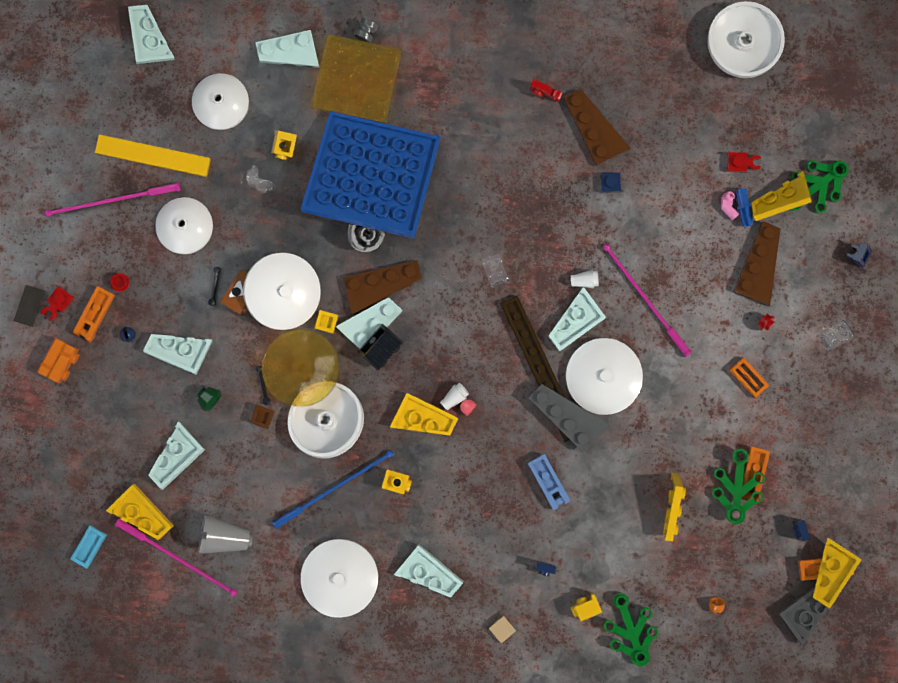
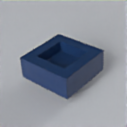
[600,172,621,193]
[792,519,810,541]
[535,561,557,577]

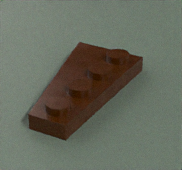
[563,89,631,166]
[733,221,781,306]
[343,260,422,315]

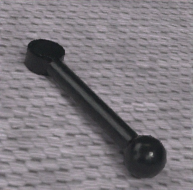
[208,267,221,306]
[256,366,271,405]

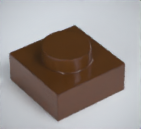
[250,404,275,429]

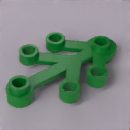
[790,160,849,214]
[712,449,765,524]
[603,592,659,667]

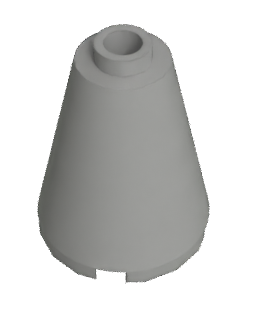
[198,515,253,554]

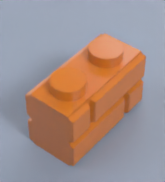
[37,338,80,383]

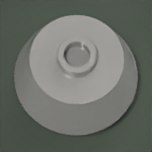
[347,224,385,252]

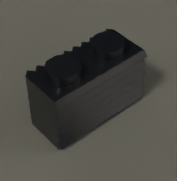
[357,324,403,371]

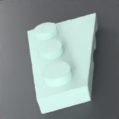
[128,5,175,64]
[255,30,320,68]
[548,287,606,352]
[336,297,403,349]
[143,334,213,375]
[149,421,205,490]
[394,544,464,597]

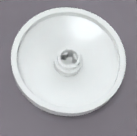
[707,1,785,78]
[243,253,321,330]
[566,338,643,415]
[288,382,364,459]
[301,539,378,617]

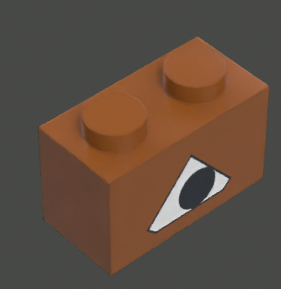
[220,270,249,316]

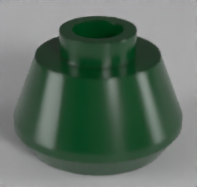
[197,387,222,412]

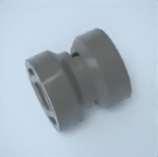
[354,18,379,44]

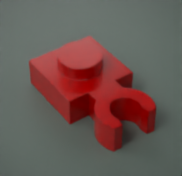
[529,79,562,102]
[727,152,761,173]
[41,286,75,321]

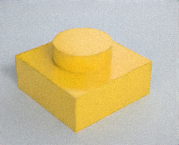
[315,310,339,334]

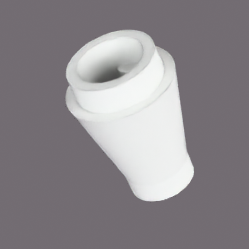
[571,269,599,288]
[440,383,469,410]

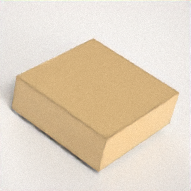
[489,615,516,643]

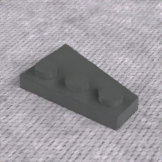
[778,586,829,646]

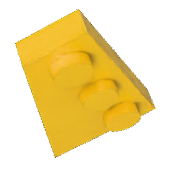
[751,171,812,221]
[390,393,458,435]
[663,473,686,542]
[106,484,174,540]
[812,537,862,609]

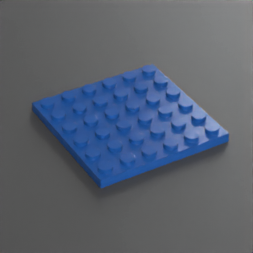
[301,111,441,239]

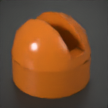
[709,597,725,614]

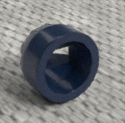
[119,327,136,342]

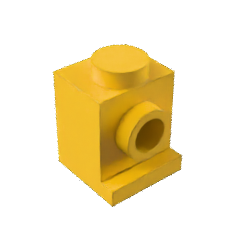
[271,130,297,160]
[382,469,412,494]
[570,592,602,621]

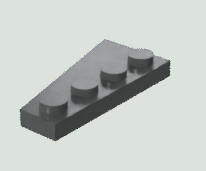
[528,384,610,452]

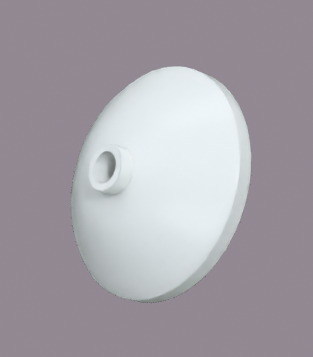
[192,73,249,130]
[156,197,213,254]

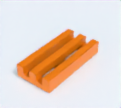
[729,357,770,398]

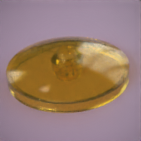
[262,330,340,407]

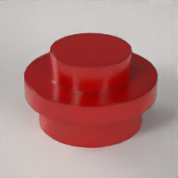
[110,273,130,292]
[757,313,775,331]

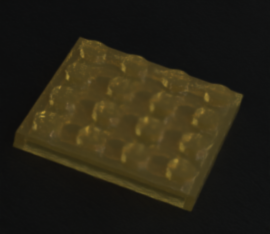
[311,34,402,124]

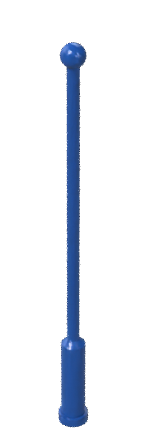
[272,450,394,529]

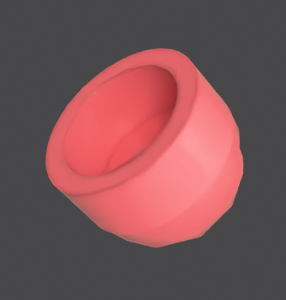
[460,400,477,416]

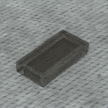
[13,285,46,327]

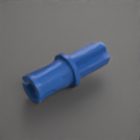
[734,188,754,227]

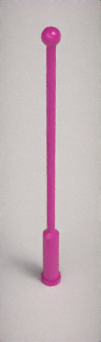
[44,182,181,217]
[603,244,692,357]
[115,518,237,596]

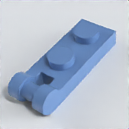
[528,454,570,511]

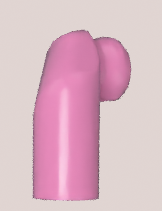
[721,191,739,221]

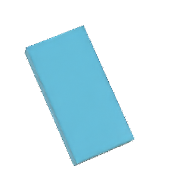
[70,525,108,569]

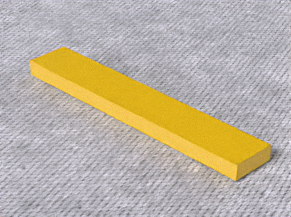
[95,134,211,177]

